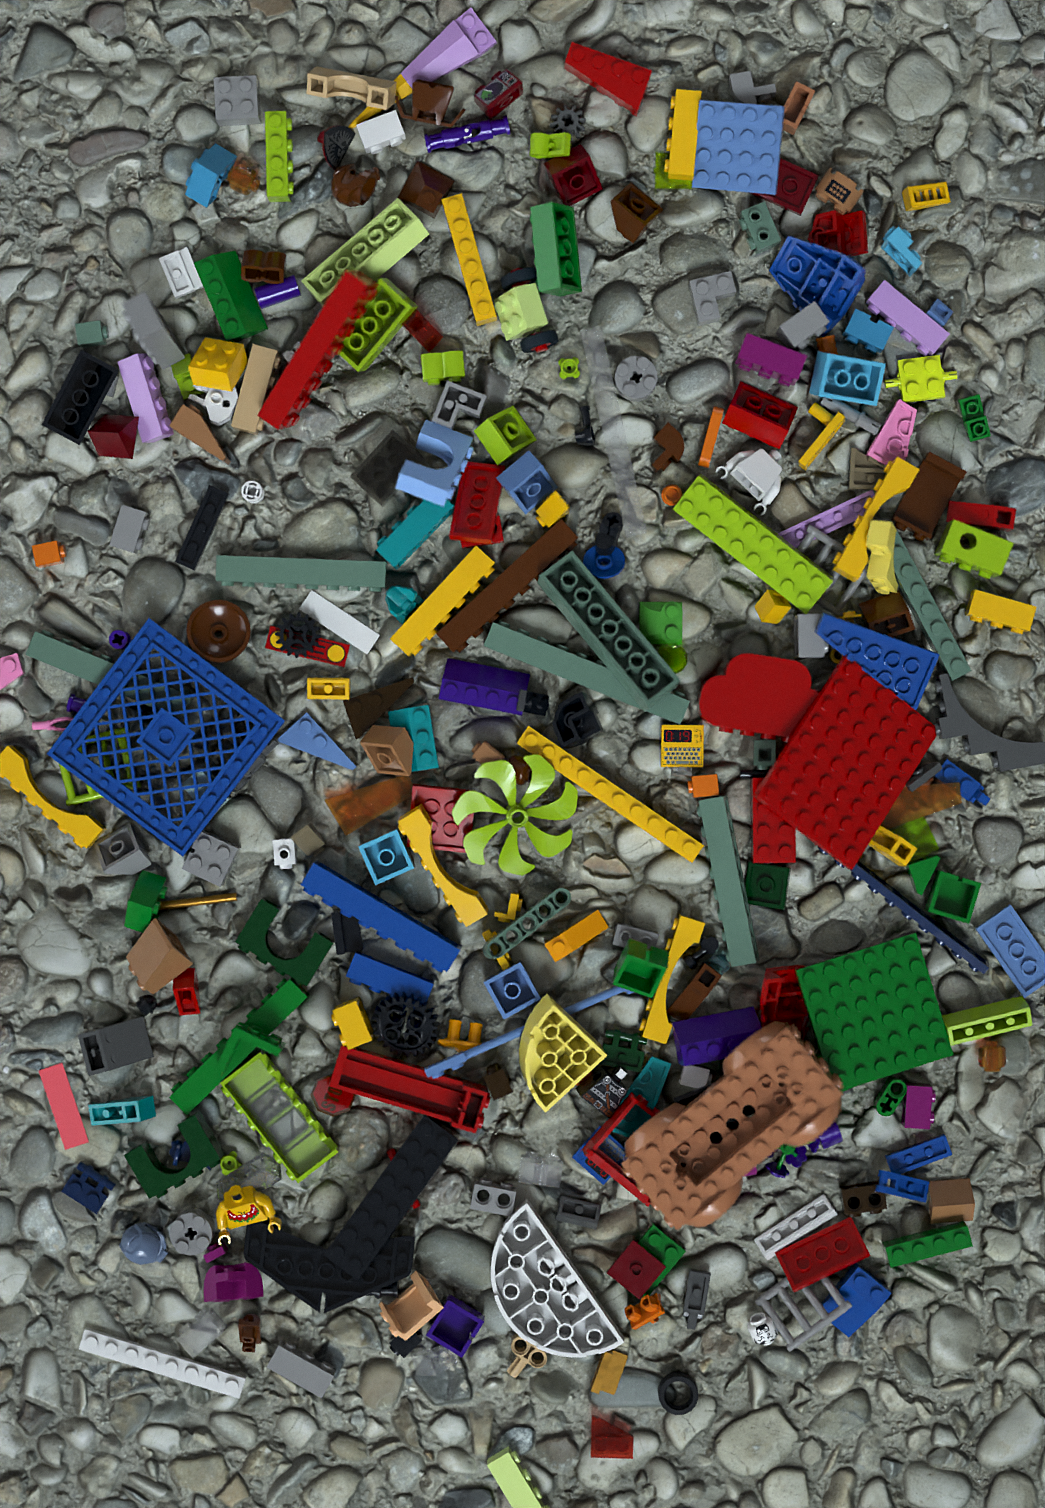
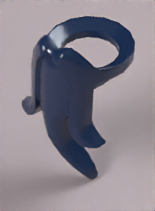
[169,1140,212,1170]

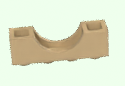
[307,66,397,110]

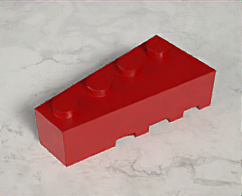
[564,42,652,117]

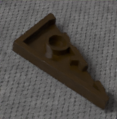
[343,677,414,739]

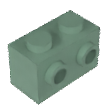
[738,201,781,254]

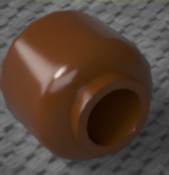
[506,755,532,785]

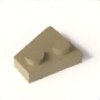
[848,448,886,491]

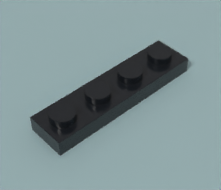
[175,485,230,571]

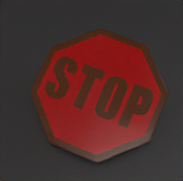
[310,1074,356,1117]

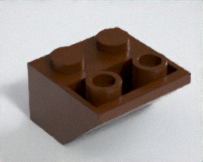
[858,590,915,637]

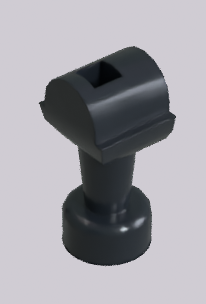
[682,936,719,970]

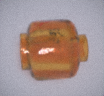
[227,163,260,196]
[978,1041,1006,1072]

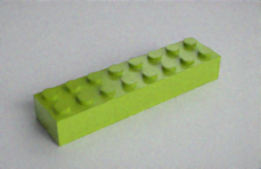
[673,474,835,614]

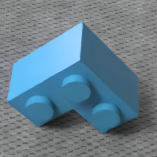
[185,143,237,208]

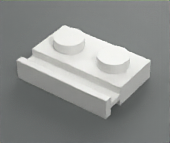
[159,247,204,299]

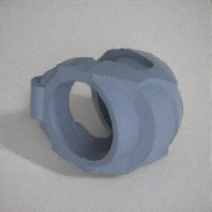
[119,1222,169,1265]

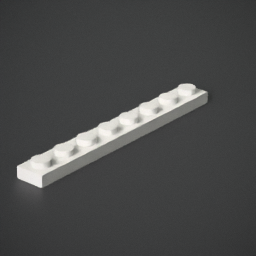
[79,1327,246,1399]

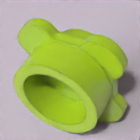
[558,357,580,379]
[220,1151,242,1175]

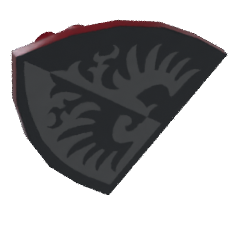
[317,125,356,170]

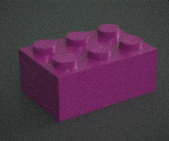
[735,333,807,387]

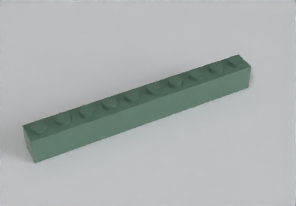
[484,620,690,725]

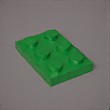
[638,1223,686,1297]

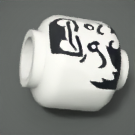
[747,1312,778,1346]

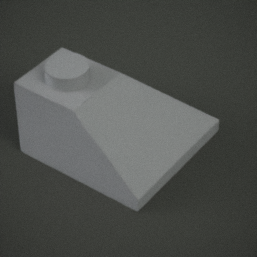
[94,823,152,875]

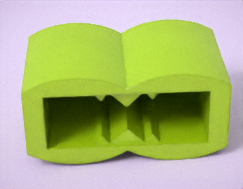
[421,351,465,386]

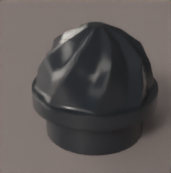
[135,994,157,1016]

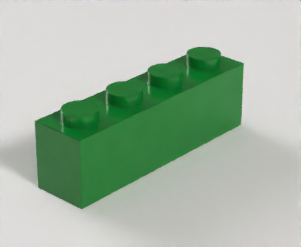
[882,1221,973,1268]

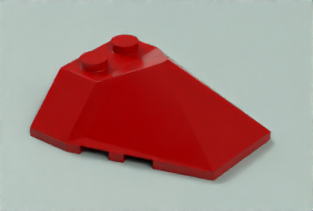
[760,965,809,1040]

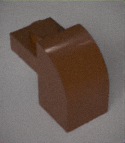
[651,422,684,472]

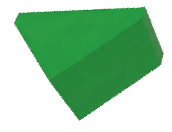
[906,855,940,896]

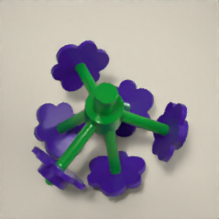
[766,1137,820,1178]

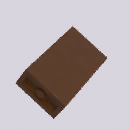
[890,452,967,542]

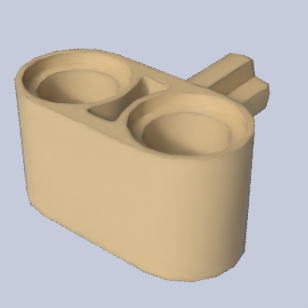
[507,1333,547,1378]

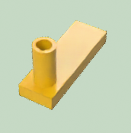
[798,402,845,471]

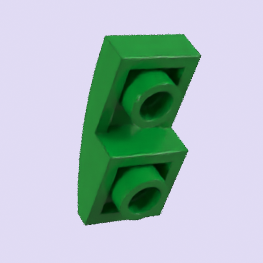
[957,394,991,442]

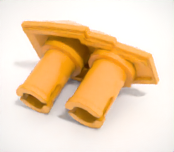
[437,1019,487,1053]

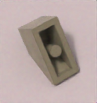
[291,823,326,857]

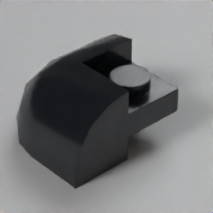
[552,691,604,749]

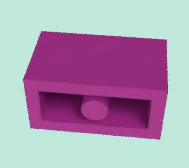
[902,1083,936,1129]

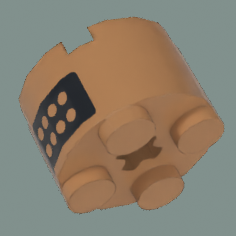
[814,168,864,215]

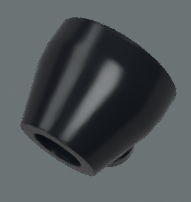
[575,406,595,446]

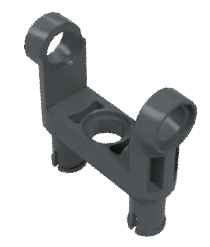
[193,710,279,791]

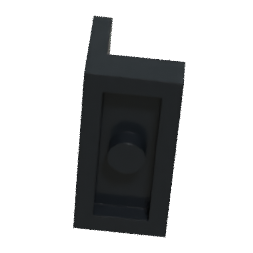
[331,911,363,955]

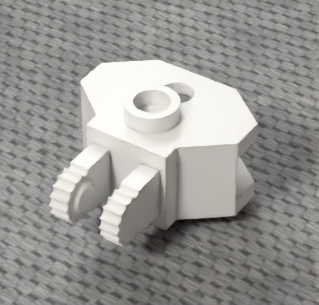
[188,385,238,426]

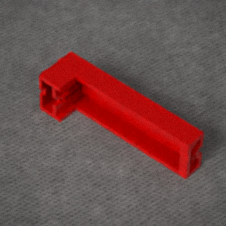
[329,1044,491,1134]

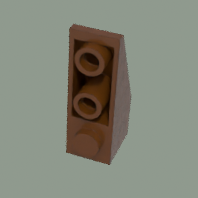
[666,961,722,1021]

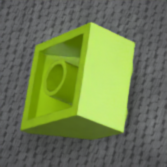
[474,406,537,466]

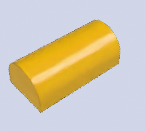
[307,677,351,700]

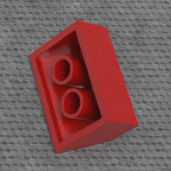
[722,381,798,449]

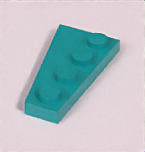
[605,1055,672,1138]

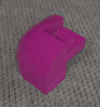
[204,1262,264,1302]

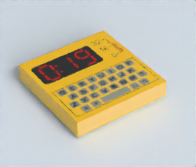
[661,725,704,767]

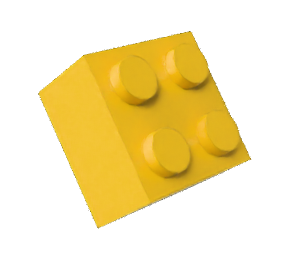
[188,337,248,392]
[331,996,375,1050]

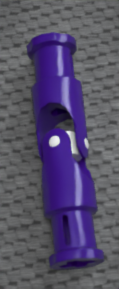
[424,115,511,153]

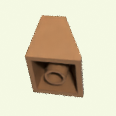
[126,918,193,995]

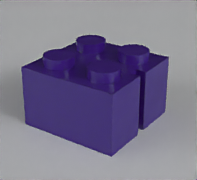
[426,1294,485,1358]

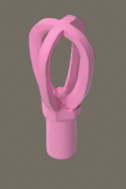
[32,717,74,732]

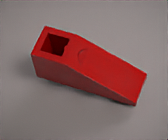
[946,501,1017,532]

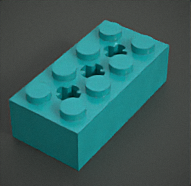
[376,498,454,570]

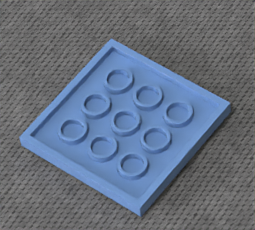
[692,100,785,195]

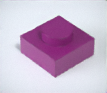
[203,1242,228,1263]

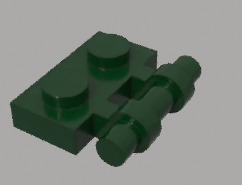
[599,1028,648,1073]

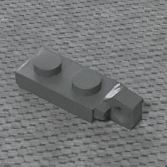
[683,1269,711,1330]

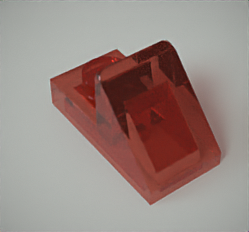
[402,309,443,352]

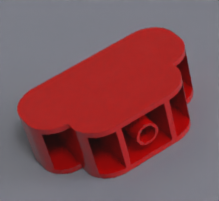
[697,653,819,742]

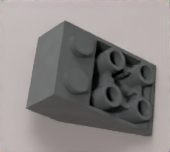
[78,1016,154,1076]

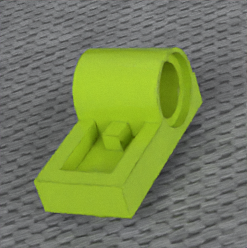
[529,132,571,159]

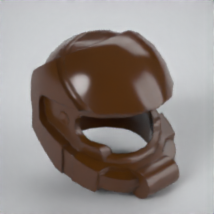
[331,163,380,207]

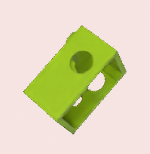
[934,520,1014,579]

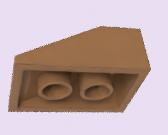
[169,404,231,465]

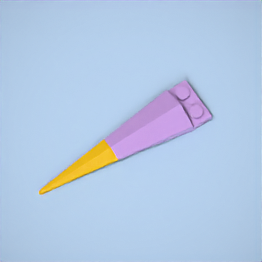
[348,8,497,129]

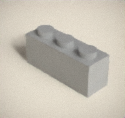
[267,1340,336,1398]

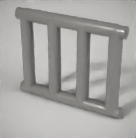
[797,525,869,617]
[755,1277,852,1352]

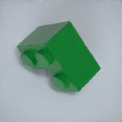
[124,870,168,933]

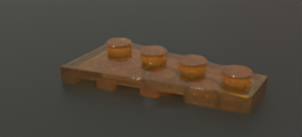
[324,776,413,836]
[881,782,962,829]

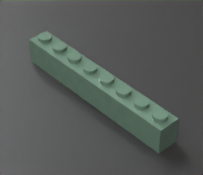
[889,520,972,681]
[216,555,387,592]
[25,629,194,720]
[697,795,760,967]

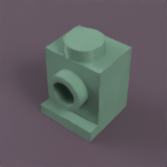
[753,740,776,770]

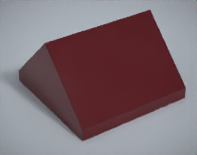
[88,414,139,459]

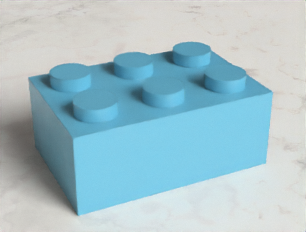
[809,351,886,406]

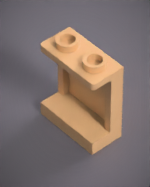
[378,1271,444,1341]

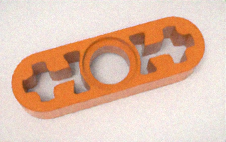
[698,406,724,468]

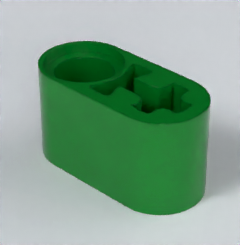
[874,1076,907,1116]

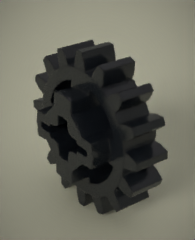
[275,612,321,658]

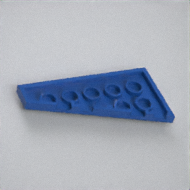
[815,613,940,710]

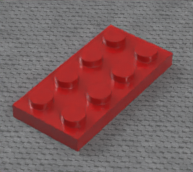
[449,462,506,544]
[775,1217,870,1292]

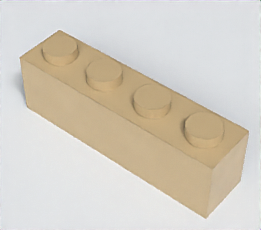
[231,344,282,435]

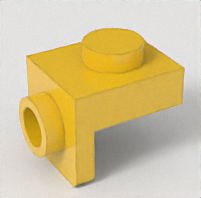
[494,892,523,923]

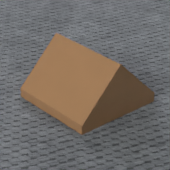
[928,1178,975,1224]

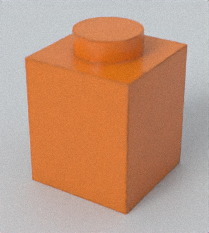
[32,541,67,568]
[687,774,719,797]

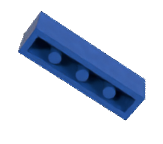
[346,951,435,1003]

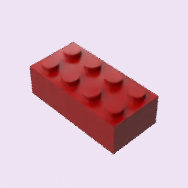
[750,778,796,863]

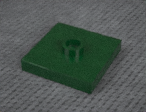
[745,861,791,910]

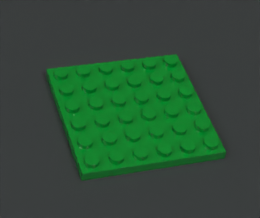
[794,933,954,1090]

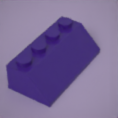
[439,658,530,715]
[671,1006,762,1067]

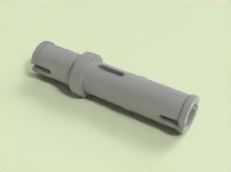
[820,397,882,436]

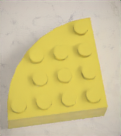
[519,994,607,1113]

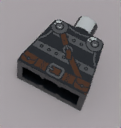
[576,1065,628,1119]

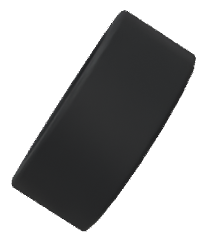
[658,1372,699,1415]

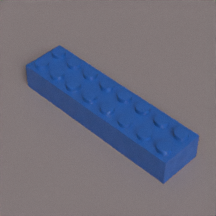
[300,860,462,973]

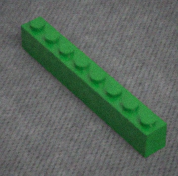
[169,977,309,1115]

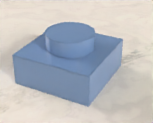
[925,298,953,327]

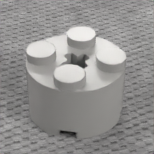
[614,356,658,402]
[170,1208,215,1255]

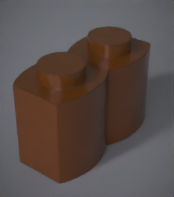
[241,249,287,284]

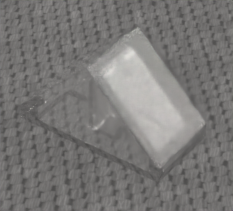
[411,1346,457,1376]

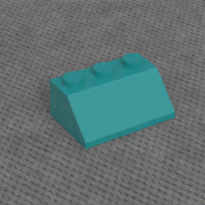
[388,705,440,772]

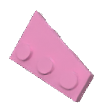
[866,399,917,465]

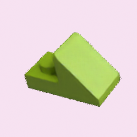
[171,353,204,400]

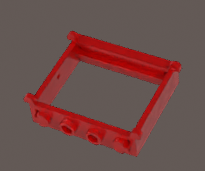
[582,1092,661,1207]

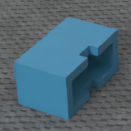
[842,309,894,354]

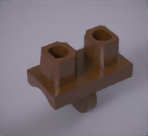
[238,1314,262,1353]

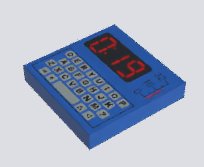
[572,1125,625,1185]

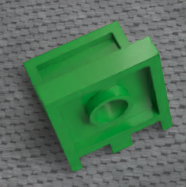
[213,1022,286,1077]

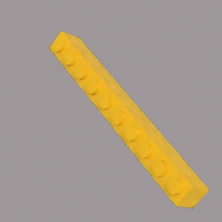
[517,726,704,863]

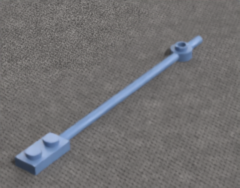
[424,986,634,1079]

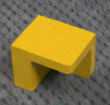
[755,589,791,624]

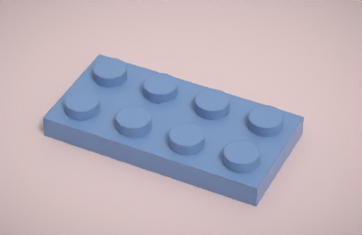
[975,904,1045,998]

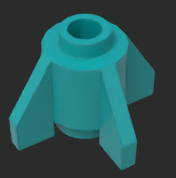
[385,585,425,625]

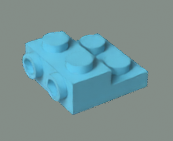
[881,226,922,277]

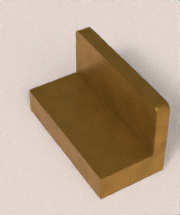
[591,1349,628,1395]

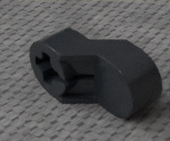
[595,512,623,556]

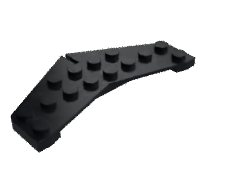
[244,1222,415,1314]

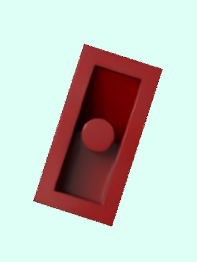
[173,968,201,1015]

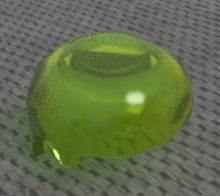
[657,643,688,674]

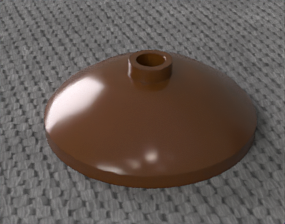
[186,600,251,663]

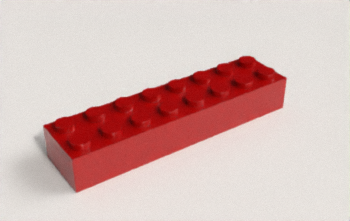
[257,270,379,430]

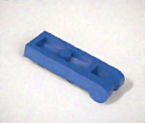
[875,1170,929,1203]

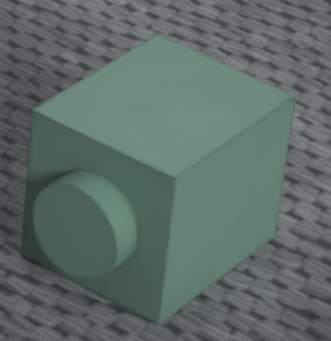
[75,320,109,348]

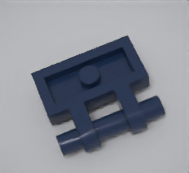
[61,1161,116,1214]

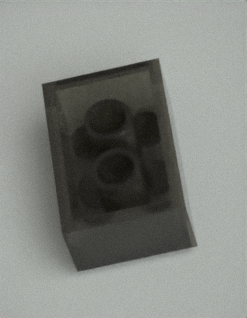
[350,430,425,508]

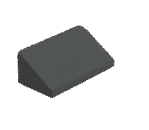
[555,1196,602,1229]

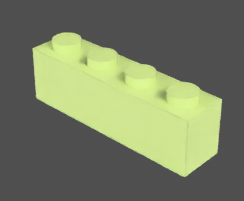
[487,1446,550,1508]

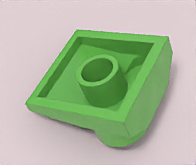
[639,601,683,644]

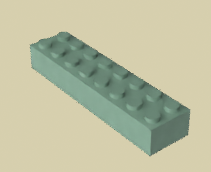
[537,551,681,712]

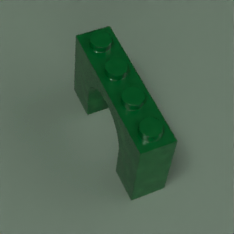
[235,897,335,987]
[124,1111,225,1199]

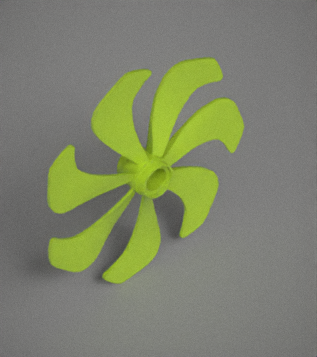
[452,754,578,875]

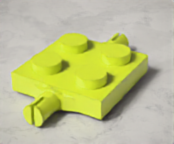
[884,355,957,403]

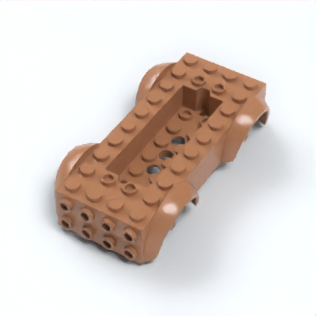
[622,1021,843,1230]

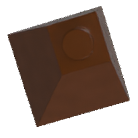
[397,161,455,219]
[611,182,663,243]

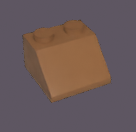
[360,725,414,776]

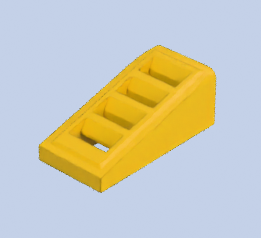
[902,182,951,211]

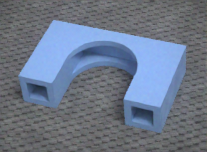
[396,420,474,507]

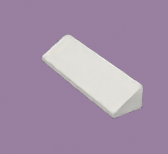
[754,1194,837,1260]

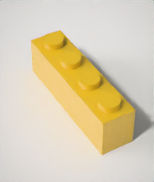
[664,89,702,181]

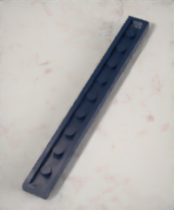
[818,846,989,974]

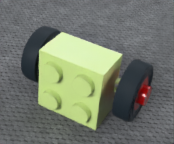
[494,267,559,353]

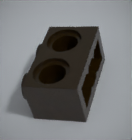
[484,1062,514,1101]
[839,1180,887,1217]

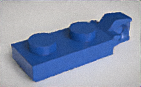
[934,759,990,806]

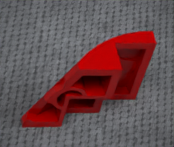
[807,210,868,257]

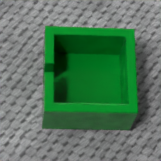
[925,870,981,924]
[612,938,669,998]

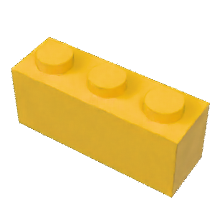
[965,589,1037,635]

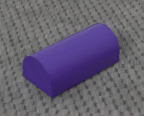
[254,275,301,309]

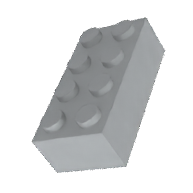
[122,291,185,370]

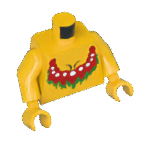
[216,1185,282,1245]

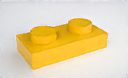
[482,928,512,970]

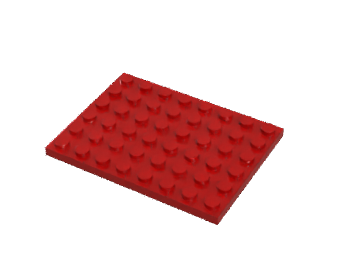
[754,656,936,870]

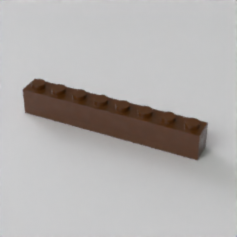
[436,519,578,653]

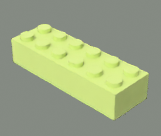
[301,198,429,307]

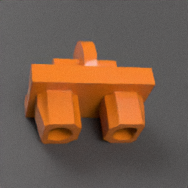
[624,1293,665,1330]

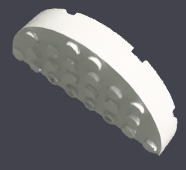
[491,1199,624,1357]

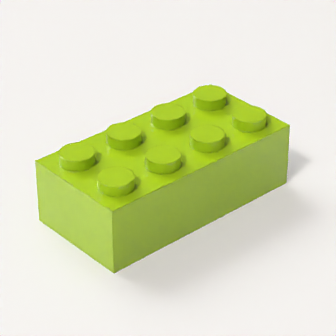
[339,278,418,372]

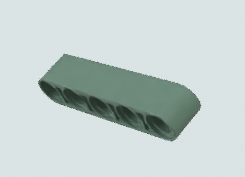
[483,888,571,959]

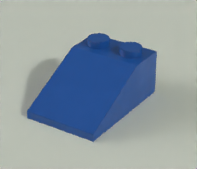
[821,1263,892,1337]

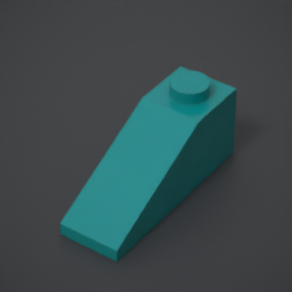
[88,1095,156,1126]

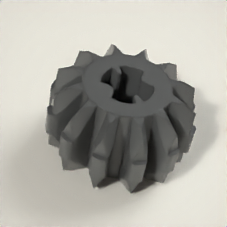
[550,104,586,141]

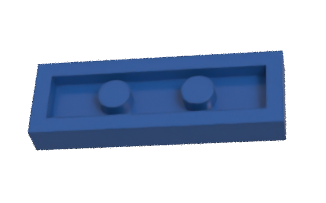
[885,1134,952,1174]

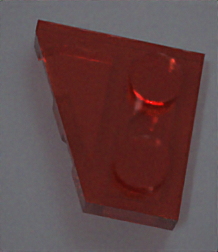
[591,1415,633,1459]

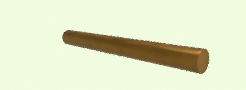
[159,893,237,910]

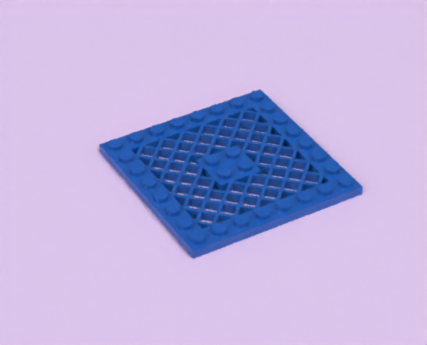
[47,618,286,857]

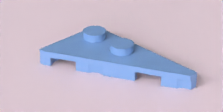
[277,712,357,770]

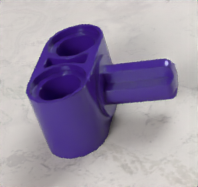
[819,1121,843,1149]

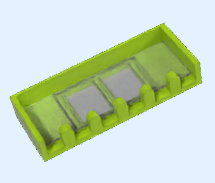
[220,1049,340,1183]

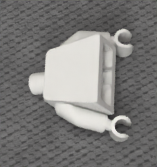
[716,449,782,516]

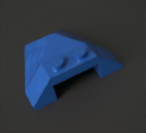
[769,235,865,337]

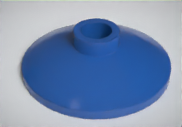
[583,546,625,579]

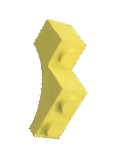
[866,520,898,594]

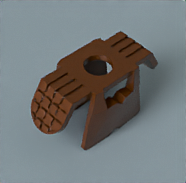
[395,79,466,128]

